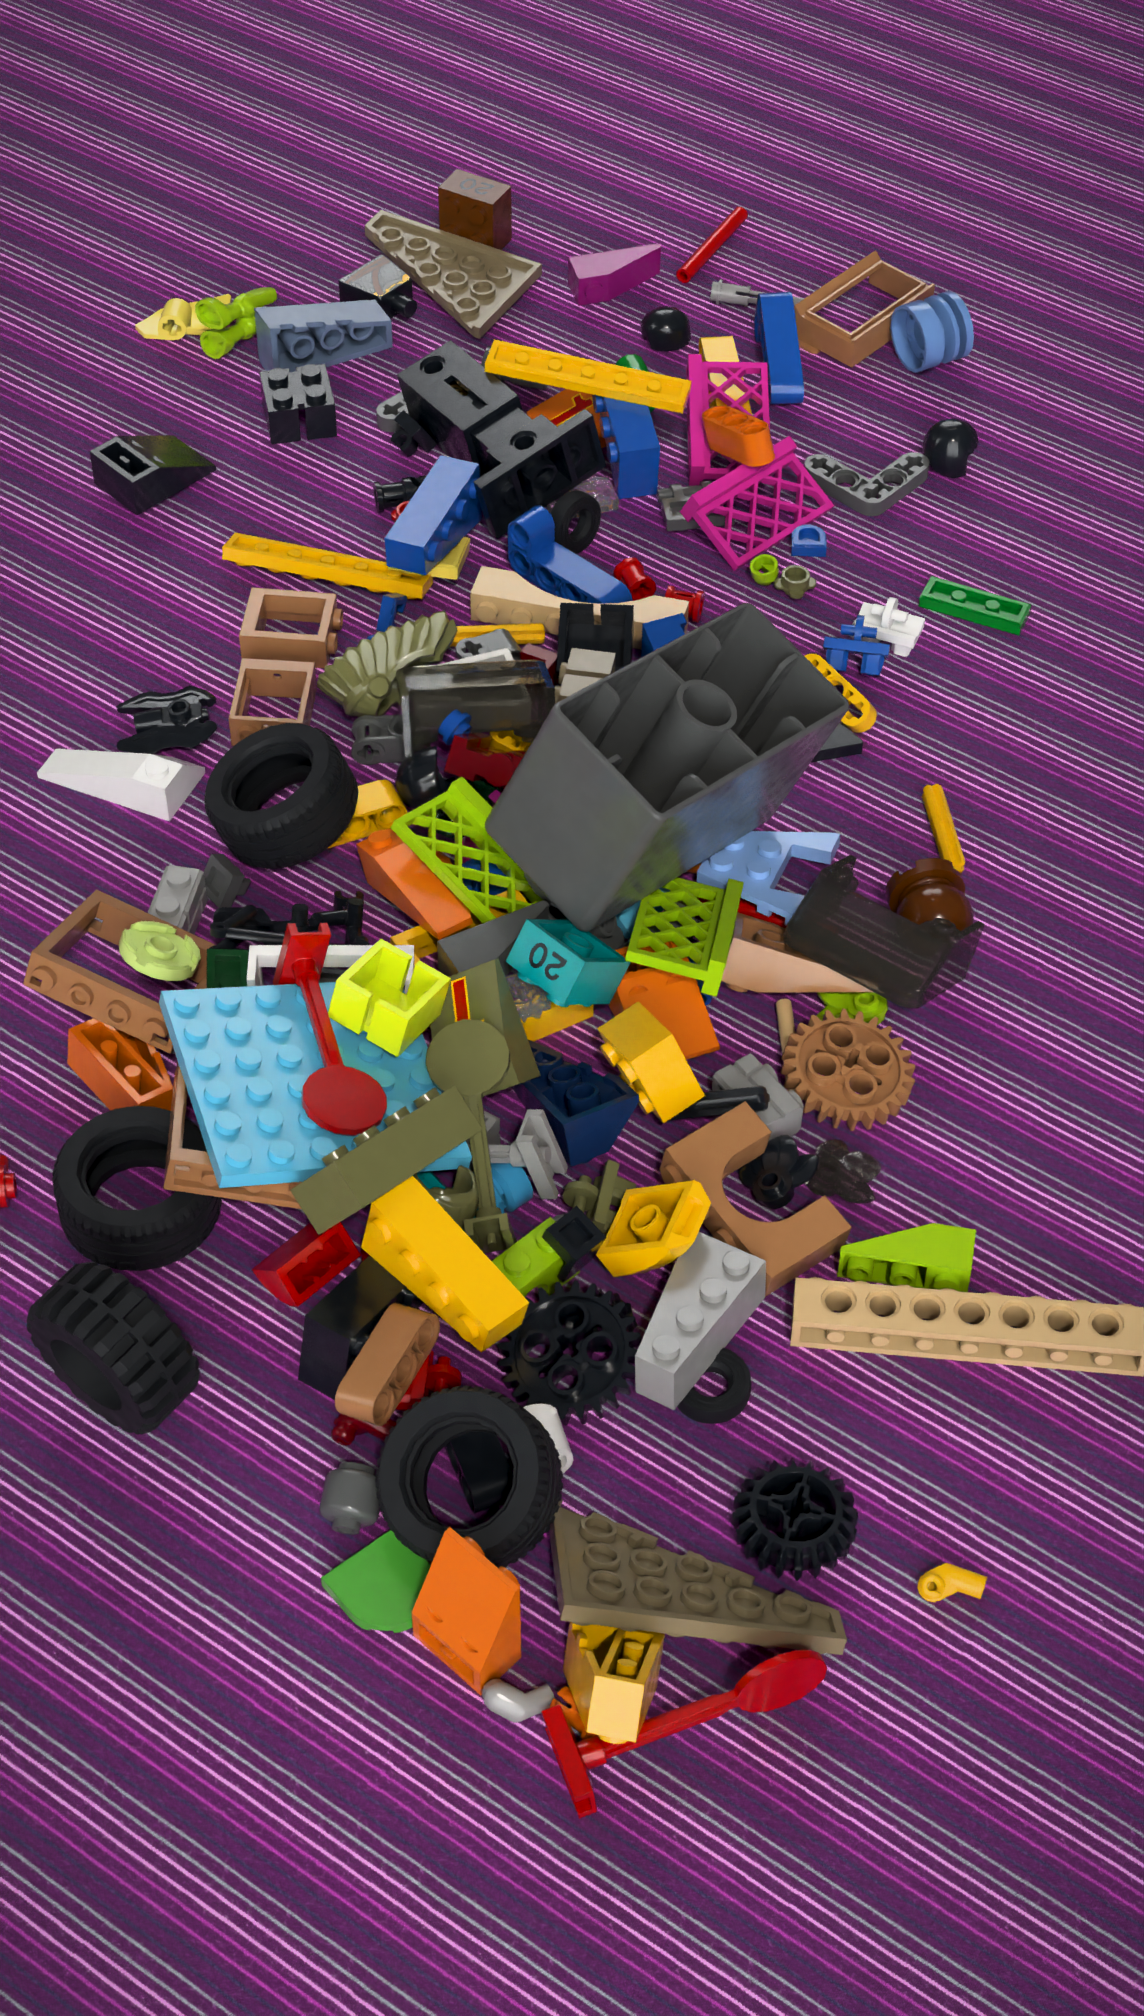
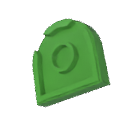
[321,1530,430,1633]

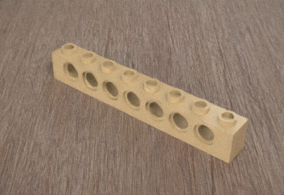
[790,1277,1144,1377]

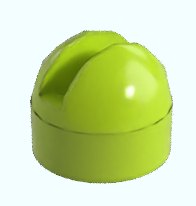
[750,554,779,586]

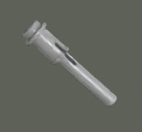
[710,279,804,307]

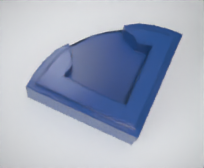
[376,593,407,632]

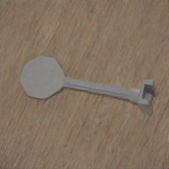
[467,1109,568,1199]

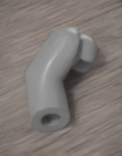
[482,1679,555,1723]

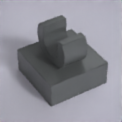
[204,854,251,908]

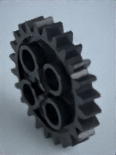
[498,1280,642,1426]

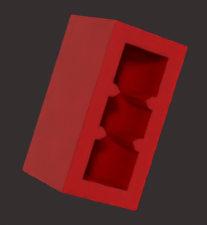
[251,1222,361,1307]

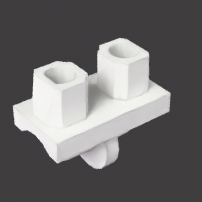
[852,597,925,657]

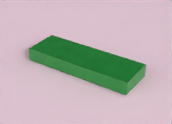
[918,576,1032,636]

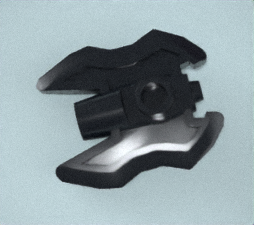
[116,685,217,754]

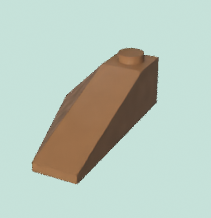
[721,912,888,993]

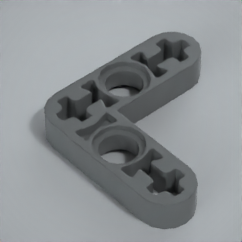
[804,452,930,516]

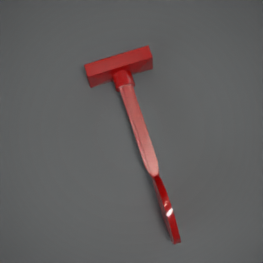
[273,923,387,1136]
[541,1650,828,1819]

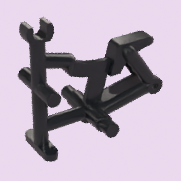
[209,891,370,957]

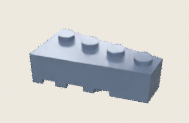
[254,300,393,372]

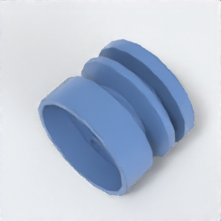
[890,290,974,373]

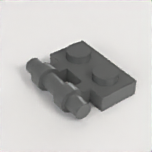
[657,480,735,531]

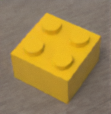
[597,1001,705,1123]

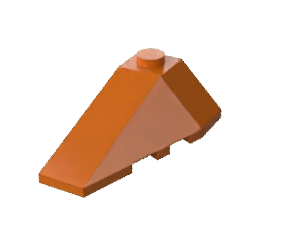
[356,828,473,940]

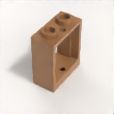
[239,587,343,668]
[229,658,317,746]

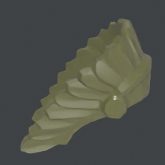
[317,610,457,717]

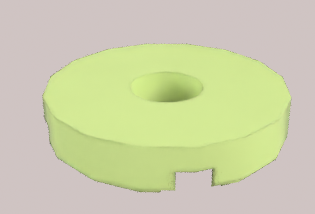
[119,921,201,981]

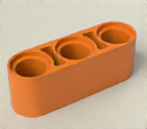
[702,405,775,467]

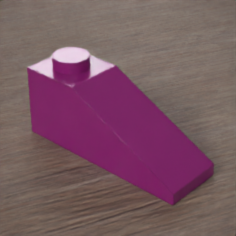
[568,243,661,306]

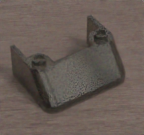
[396,660,555,756]
[783,855,985,1008]

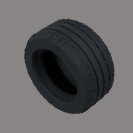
[204,723,358,869]
[52,1106,222,1271]
[375,1386,563,1568]

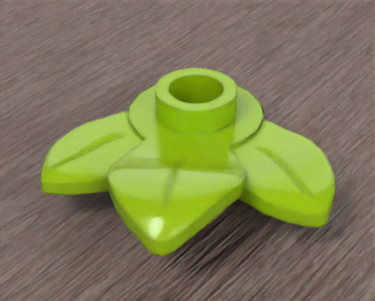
[816,992,888,1025]

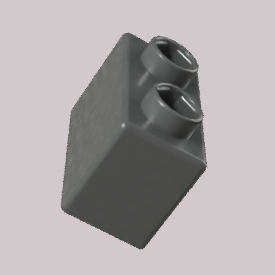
[485,603,849,932]

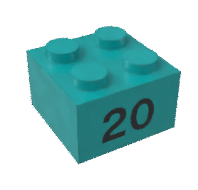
[506,919,631,1007]

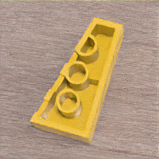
[361,1176,529,1353]

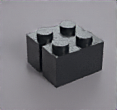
[259,364,337,445]
[556,602,634,686]

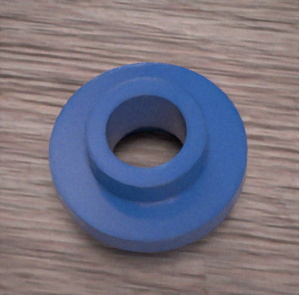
[438,709,472,745]

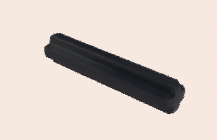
[657,1086,770,1121]

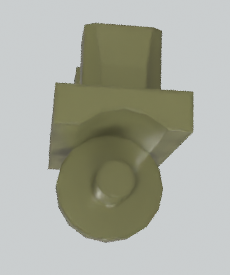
[562,1159,636,1236]

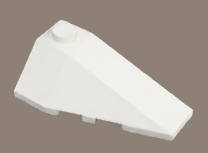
[37,749,206,821]

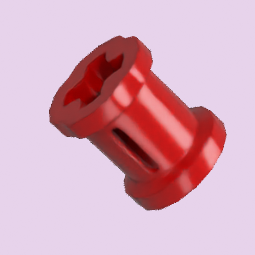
[613,557,656,601]
[665,585,705,623]

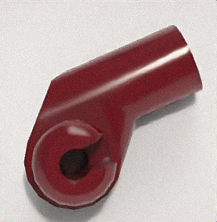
[331,1414,397,1446]

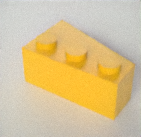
[563,1622,665,1744]

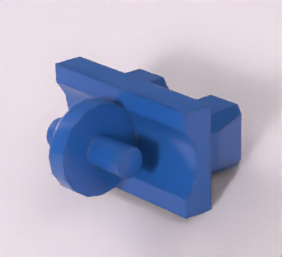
[823,615,890,676]

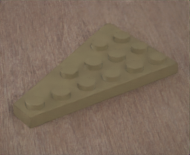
[365,210,542,339]
[549,1499,847,1655]

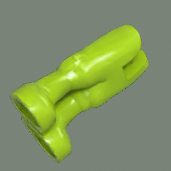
[195,287,277,359]

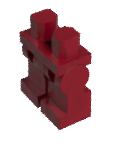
[444,732,526,788]

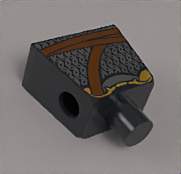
[339,254,417,319]

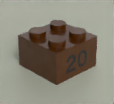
[438,169,512,250]

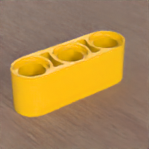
[327,779,407,849]

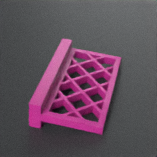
[686,354,770,486]
[680,436,835,571]

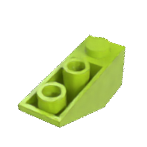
[837,1223,976,1292]

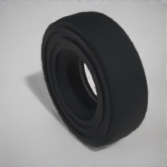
[550,490,601,554]
[677,1348,751,1424]

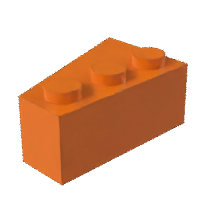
[67,1018,173,1111]

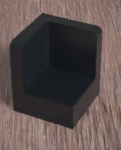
[542,1206,606,1283]

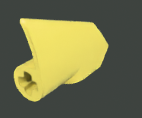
[135,294,231,340]

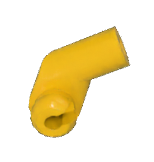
[918,1563,988,1602]

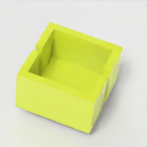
[328,939,451,1057]

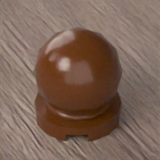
[885,858,974,960]

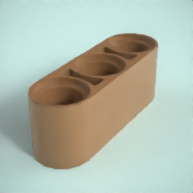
[335,1303,440,1426]

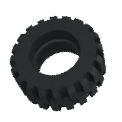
[26,1261,200,1434]

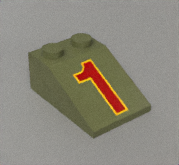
[430,958,541,1097]

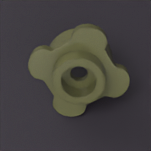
[774,565,816,599]

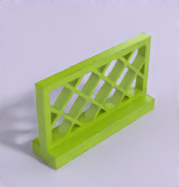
[391,777,543,924]
[625,877,744,997]

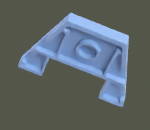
[696,831,840,929]

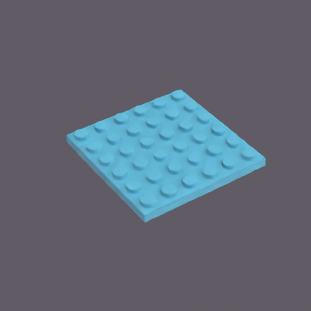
[159,982,472,1188]

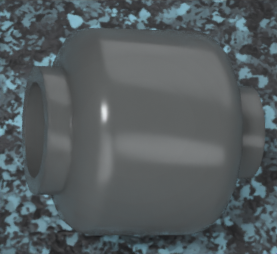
[319,1462,380,1535]

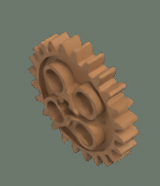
[781,1009,915,1131]

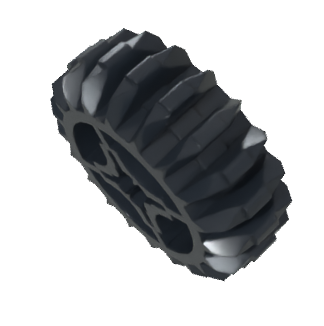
[732,1457,858,1581]

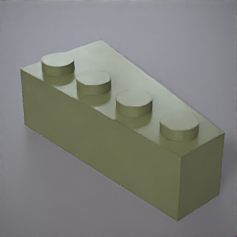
[290,1085,483,1235]

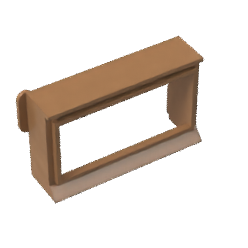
[794,250,935,368]

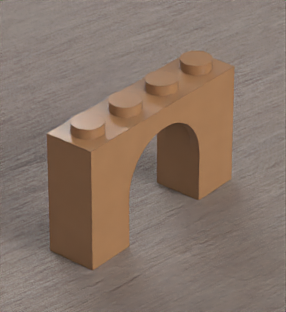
[660,1101,852,1297]

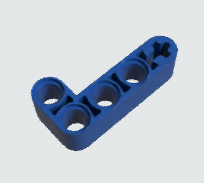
[754,292,804,405]
[508,505,633,604]

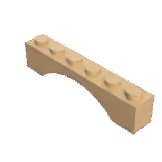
[470,566,689,650]

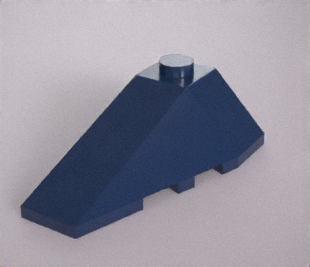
[512,1040,640,1167]

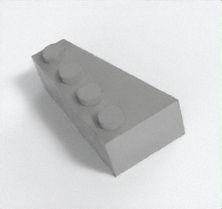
[635,1232,766,1410]

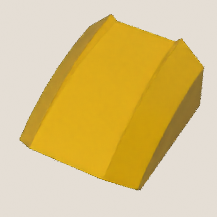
[596,1180,711,1277]

